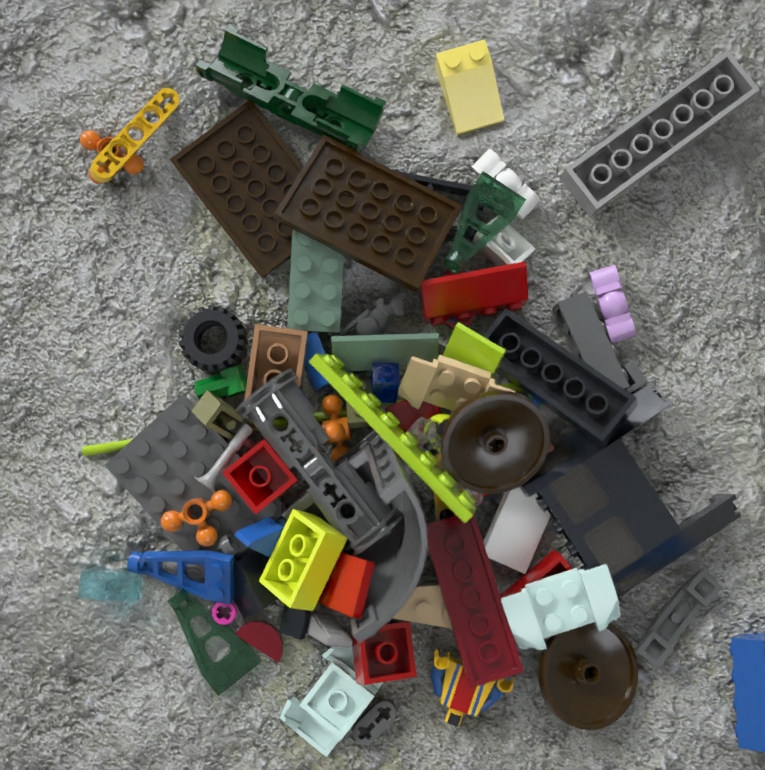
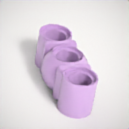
[589,265,636,344]

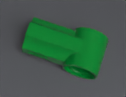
[194,365,247,400]

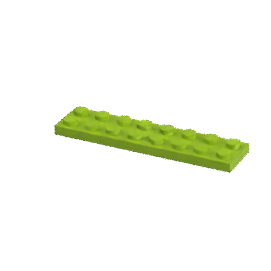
[309,354,477,523]

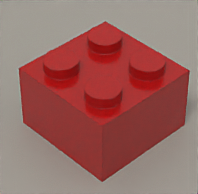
[350,621,417,685]

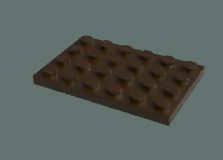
[170,100,303,279]
[274,135,462,292]

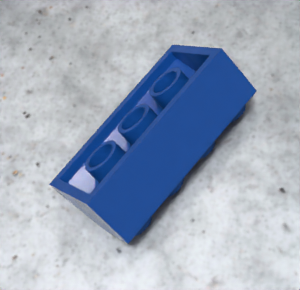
[730,633,765,752]

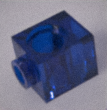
[370,362,400,403]

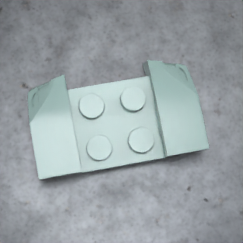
[501,564,621,650]
[280,646,383,757]

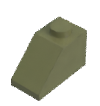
[192,390,256,440]

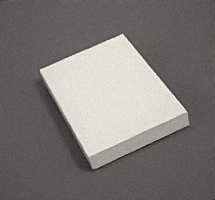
[483,487,551,574]

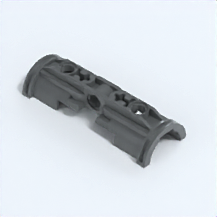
[236,368,404,556]

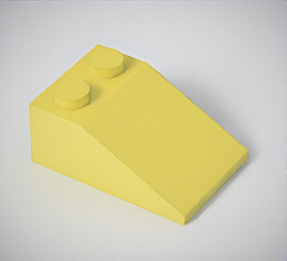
[435,39,505,135]

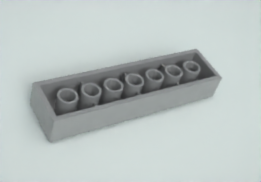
[560,50,760,217]

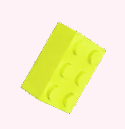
[259,509,347,611]

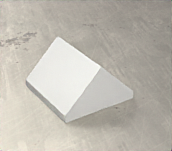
[472,215,535,267]

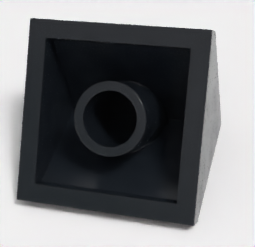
[233,551,279,619]

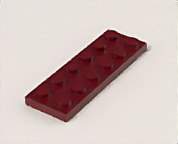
[426,514,524,688]

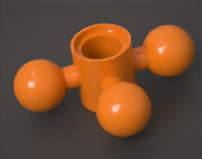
[80,130,144,184]
[322,394,352,462]
[161,490,232,547]

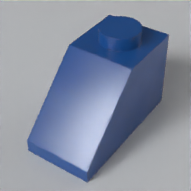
[234,517,287,557]

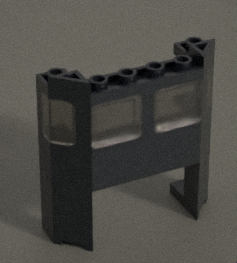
[519,383,741,598]

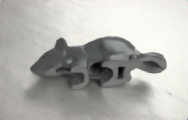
[335,290,408,336]

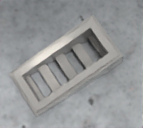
[307,612,353,648]

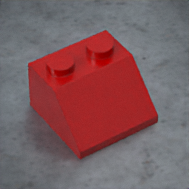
[222,439,299,515]

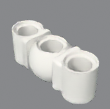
[471,149,541,220]

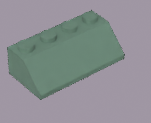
[331,333,439,377]

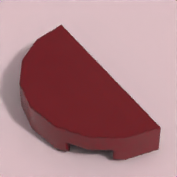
[235,621,283,663]

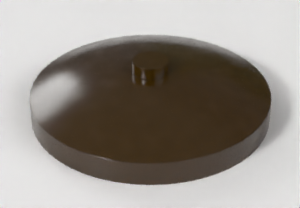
[440,390,550,494]
[538,622,638,730]

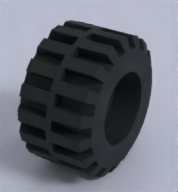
[178,305,248,374]

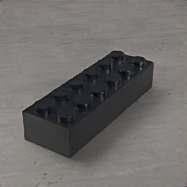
[483,308,637,448]

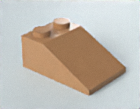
[244,324,308,401]

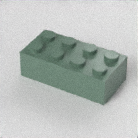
[287,229,344,333]

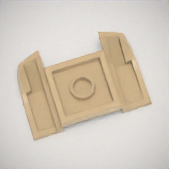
[398,355,515,411]

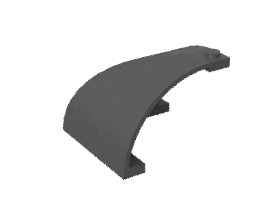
[281,430,427,643]

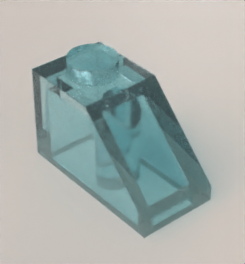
[78,568,142,600]

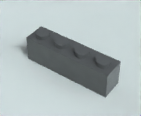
[552,292,629,389]

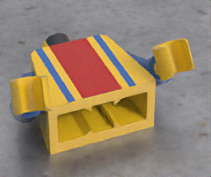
[430,650,515,726]

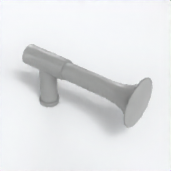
[194,423,257,493]

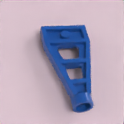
[127,550,234,605]

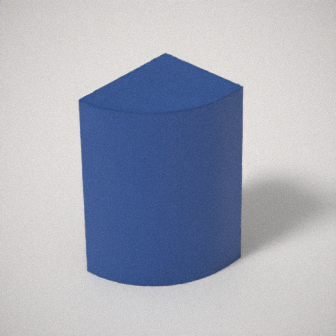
[305,332,331,392]

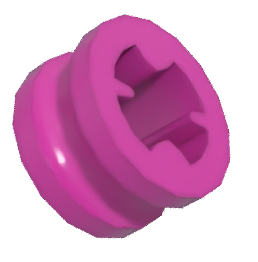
[212,601,238,625]

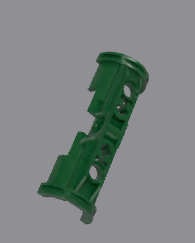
[195,25,387,153]

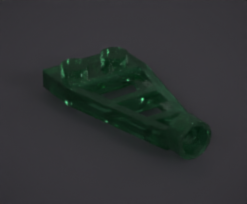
[443,171,526,273]
[167,588,261,696]

